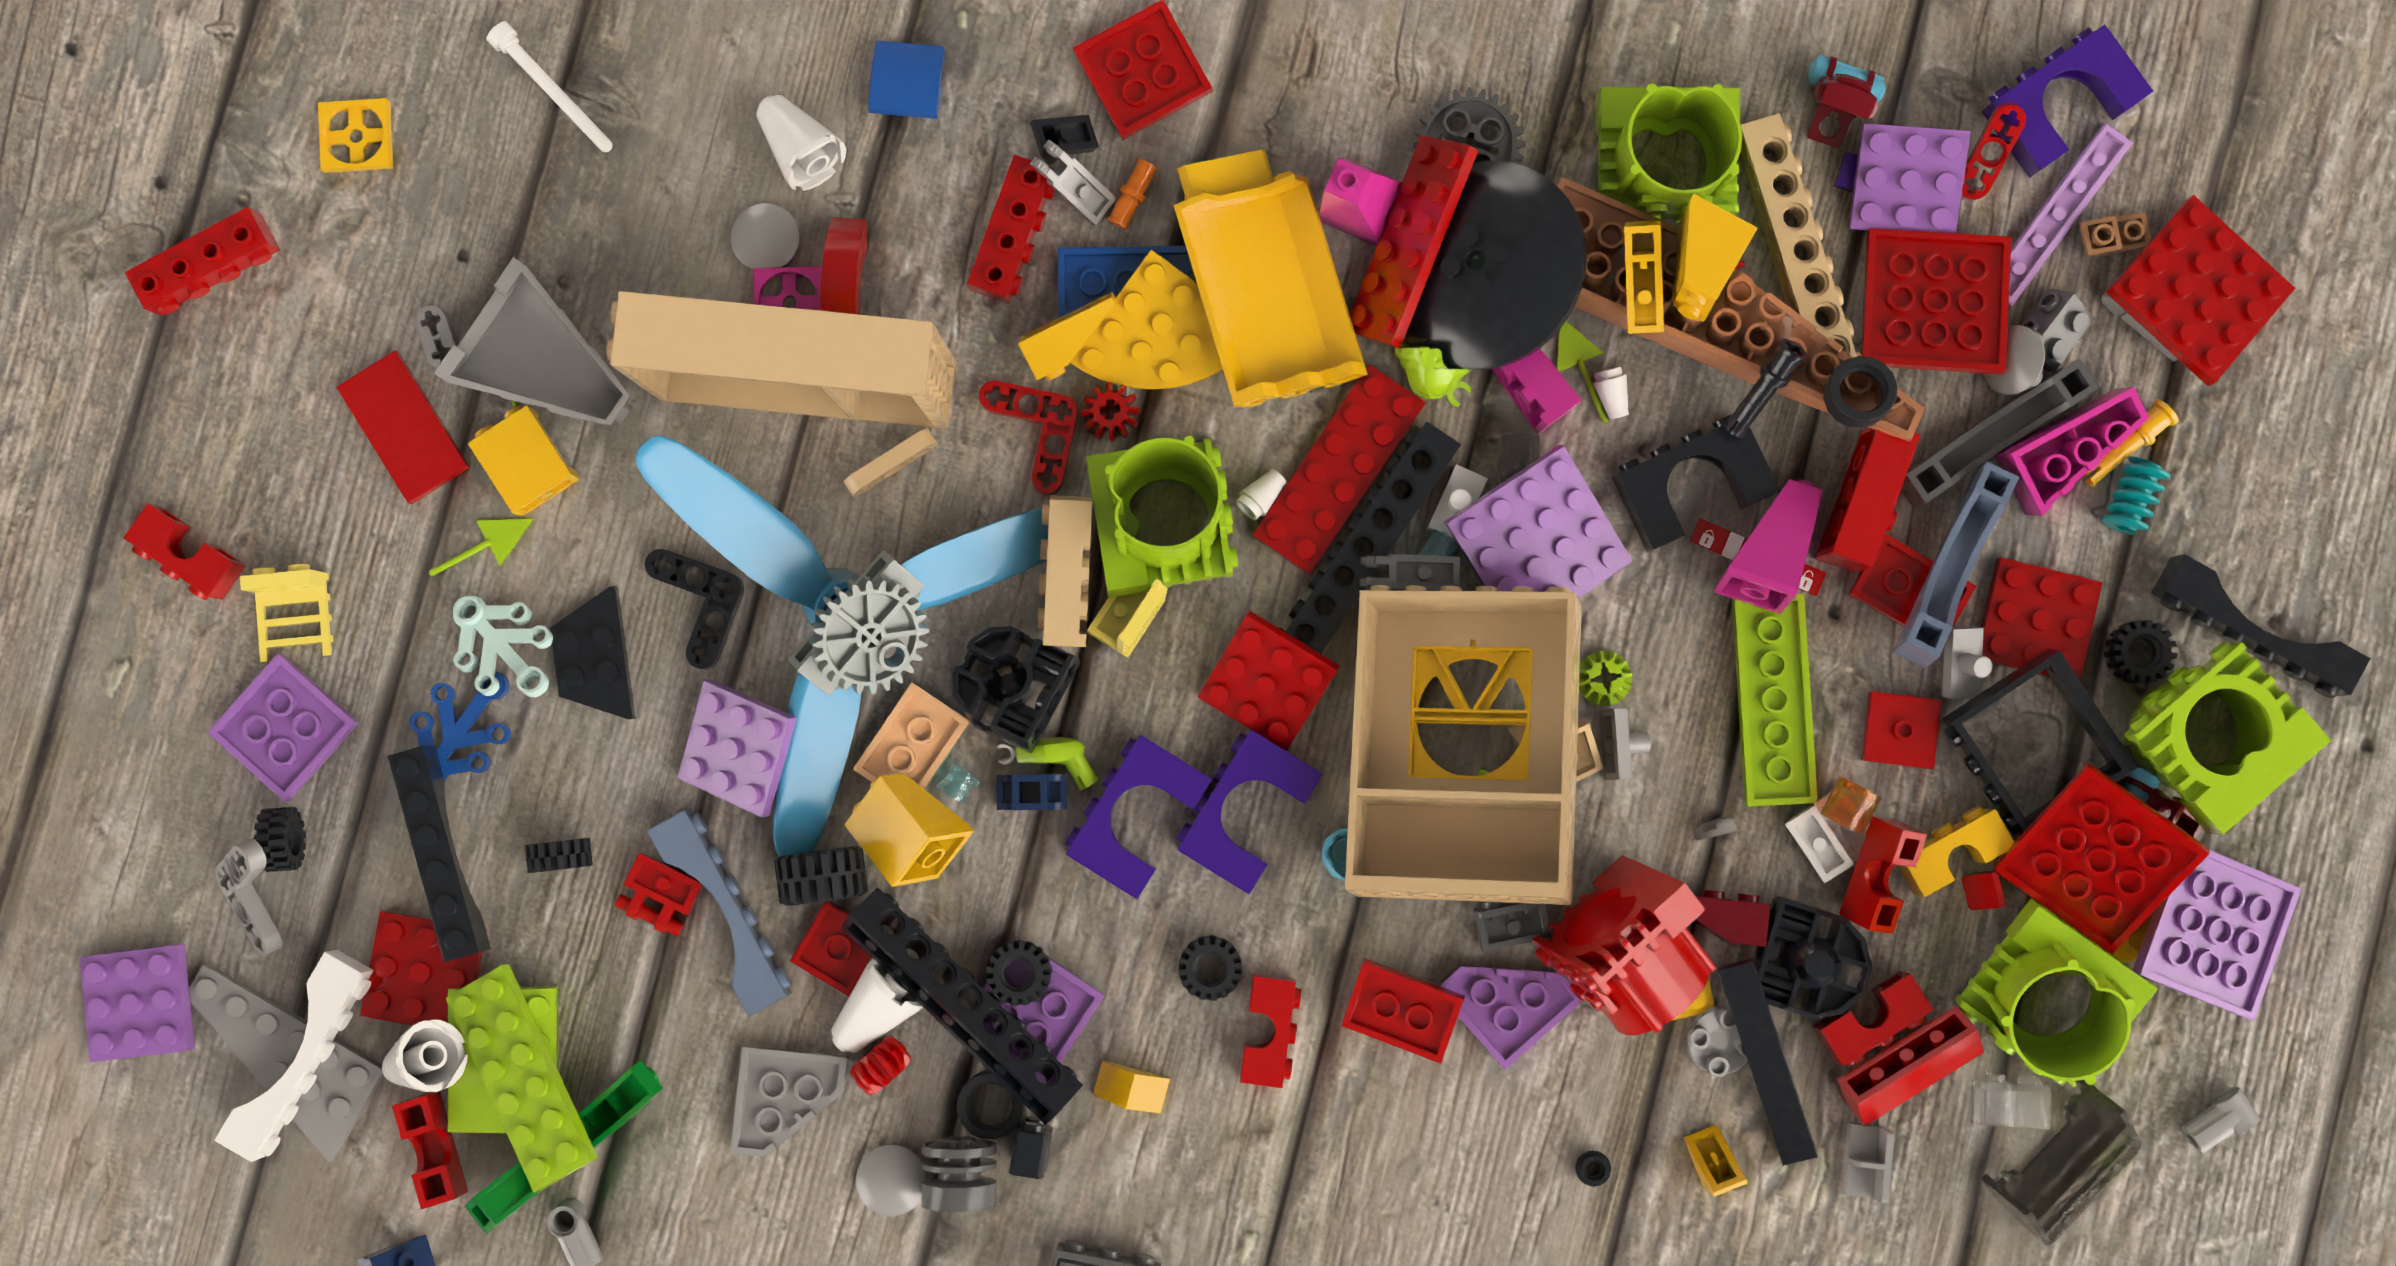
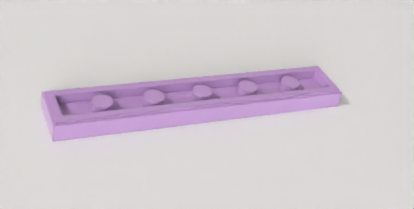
[2008,122,2133,308]

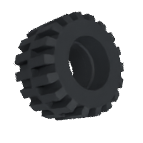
[774,846,868,906]

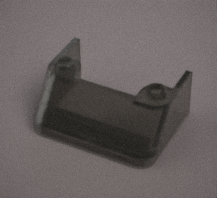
[1982,1080,2142,1245]

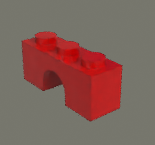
[123,503,246,600]
[1839,816,1927,934]
[1812,971,1934,1067]
[1240,973,1301,1088]
[392,1091,469,1210]

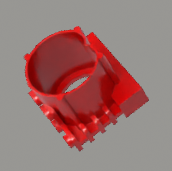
[1532,855,1716,1035]

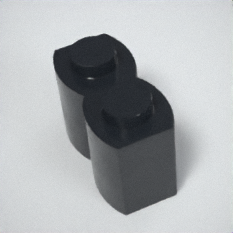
[1009,1117,1053,1179]

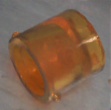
[1820,776,1882,835]

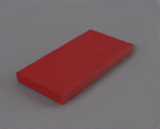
[336,351,471,504]

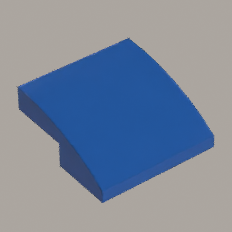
[868,41,945,119]

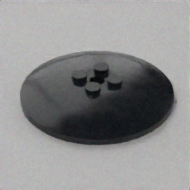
[1405,161,1587,370]

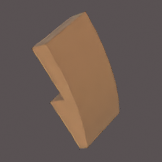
[2079,212,2151,257]

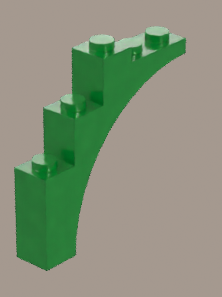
[464,1060,663,1234]

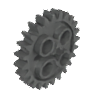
[1413,87,1526,163]

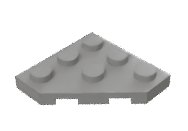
[730,1045,849,1157]

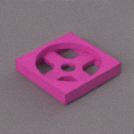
[753,266,822,310]

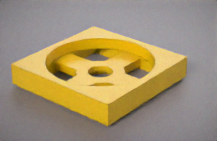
[318,98,393,173]

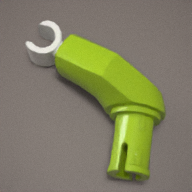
[996,737,1099,791]

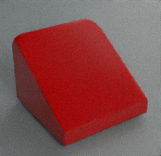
[1961,871,2006,910]

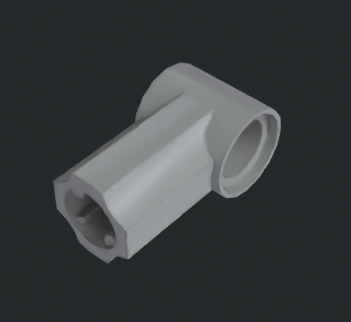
[2181,1087,2260,1153]
[547,1198,604,1266]

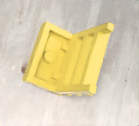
[240,564,334,662]
[1087,578,1168,658]

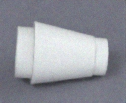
[1593,366,1629,420]
[1236,469,1286,520]

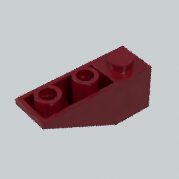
[1694,890,1770,947]

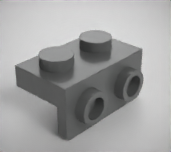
[2021,289,2095,373]
[1473,902,1552,952]

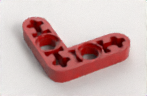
[1962,102,2026,200]
[979,381,1078,495]

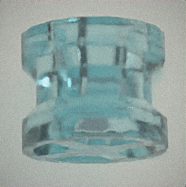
[936,762,981,805]

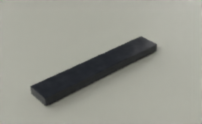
[1718,958,1818,1166]

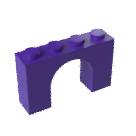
[1981,24,2154,178]
[1175,730,1323,895]
[1064,735,1212,899]

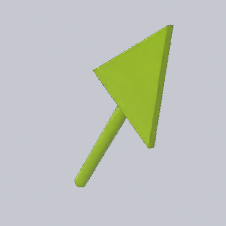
[1556,321,1608,423]
[429,518,534,576]

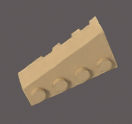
[1037,495,1092,647]

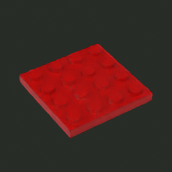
[2105,194,2296,387]
[1861,228,2011,375]
[1994,762,2210,954]

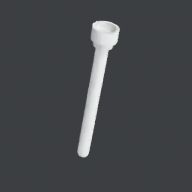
[486,21,613,152]

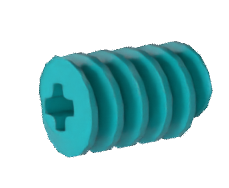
[2102,457,2171,535]

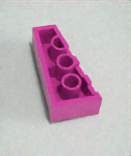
[1491,349,1582,435]
[1995,387,2149,516]

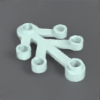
[453,596,553,697]

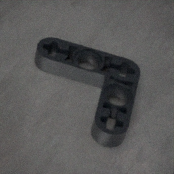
[645,549,744,670]

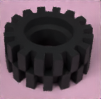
[2104,620,2178,684]
[254,807,306,872]
[525,838,593,873]
[1179,935,1242,1001]
[986,940,1052,1006]

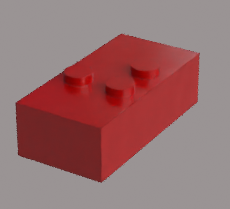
[1814,427,1921,573]

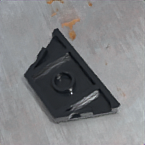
[550,586,636,719]

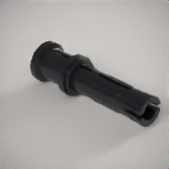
[1724,338,1808,438]

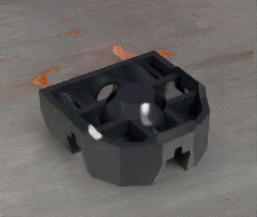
[952,626,1080,754]
[1754,896,1873,1020]

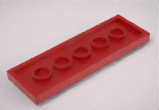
[1350,135,1479,349]
[1252,364,1426,575]

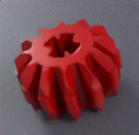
[1081,382,1140,442]
[850,1036,911,1095]

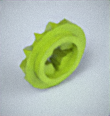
[1579,651,1633,706]

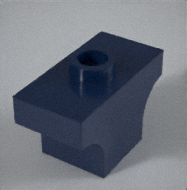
[996,774,1068,810]
[357,1235,436,1266]

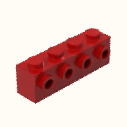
[967,154,1056,304]
[125,207,280,315]
[1837,1006,1984,1127]

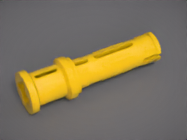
[2081,399,2179,487]

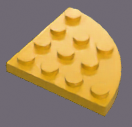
[1070,249,1223,389]

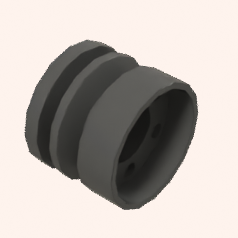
[921,1136,997,1212]

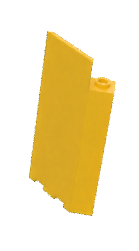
[1174,149,1368,407]

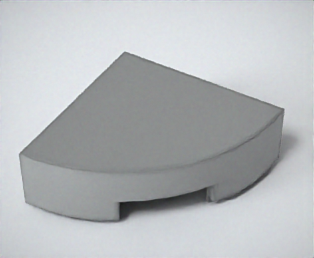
[1692,817,1737,840]

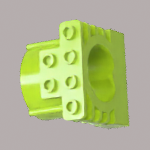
[1596,83,1742,224]
[1086,436,1239,598]
[2122,641,2332,835]
[1954,898,2158,1088]

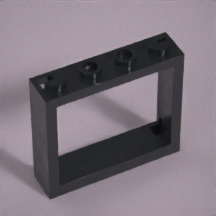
[1942,649,2137,835]

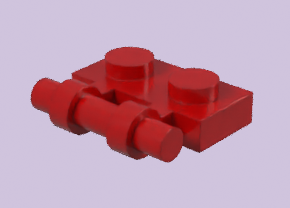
[615,853,703,937]

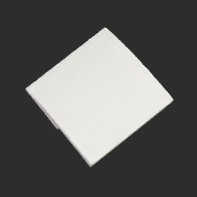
[1785,784,1870,883]

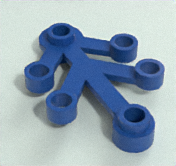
[410,672,511,782]

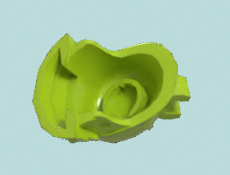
[1395,342,1472,407]

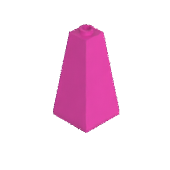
[1319,157,1402,246]
[1713,479,1823,614]

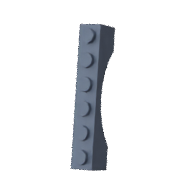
[1893,462,2019,668]
[647,810,792,1017]

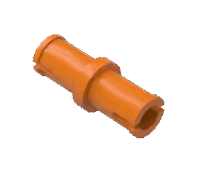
[1107,158,1158,230]

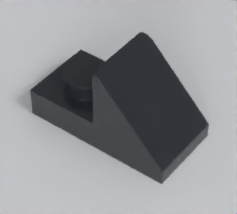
[1030,115,1099,165]

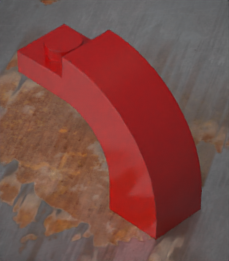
[820,217,868,315]

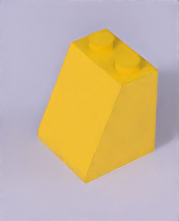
[1673,194,1758,322]
[844,773,974,887]

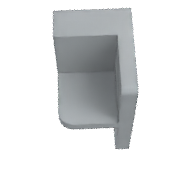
[1842,1122,1894,1203]

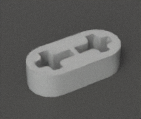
[415,305,459,368]

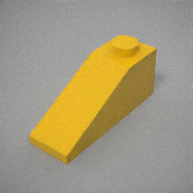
[1624,220,1664,334]
[1018,292,1116,381]

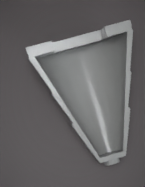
[434,257,632,426]

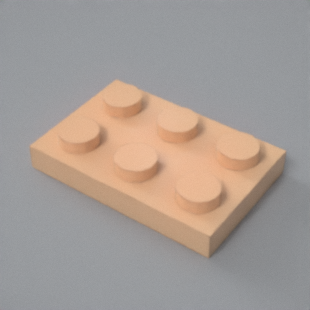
[853,682,971,789]

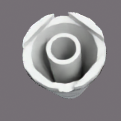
[756,95,847,191]
[831,958,923,1053]
[382,1020,467,1093]

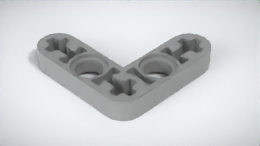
[215,838,282,957]

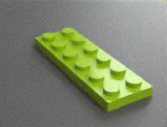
[1732,593,1818,807]
[446,964,598,1192]

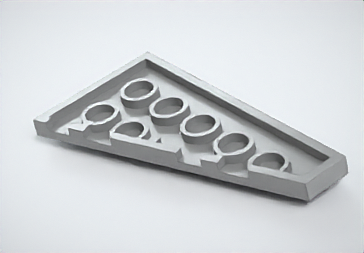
[189,964,384,1163]

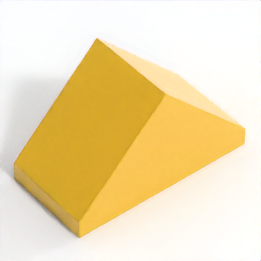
[1093,1060,1170,1113]
[1684,1124,1747,1197]

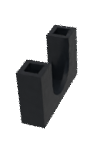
[1612,415,1780,553]

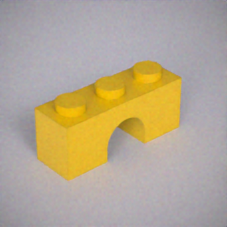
[1897,806,2014,897]

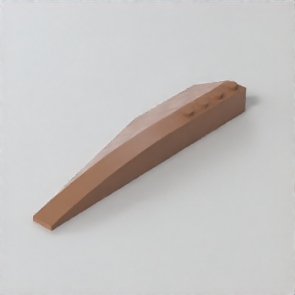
[1557,177,1925,442]

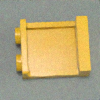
[468,405,580,517]

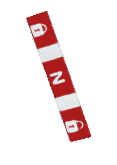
[1690,518,1826,596]

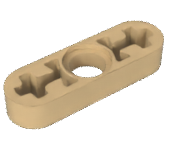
[843,428,938,497]

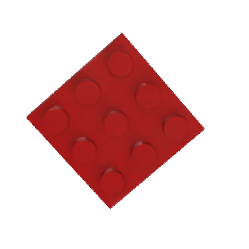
[1073,0,1213,141]
[1981,557,2103,682]
[1197,610,1340,751]
[360,911,487,1025]

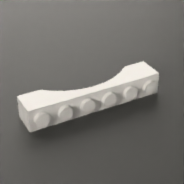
[214,949,374,1162]

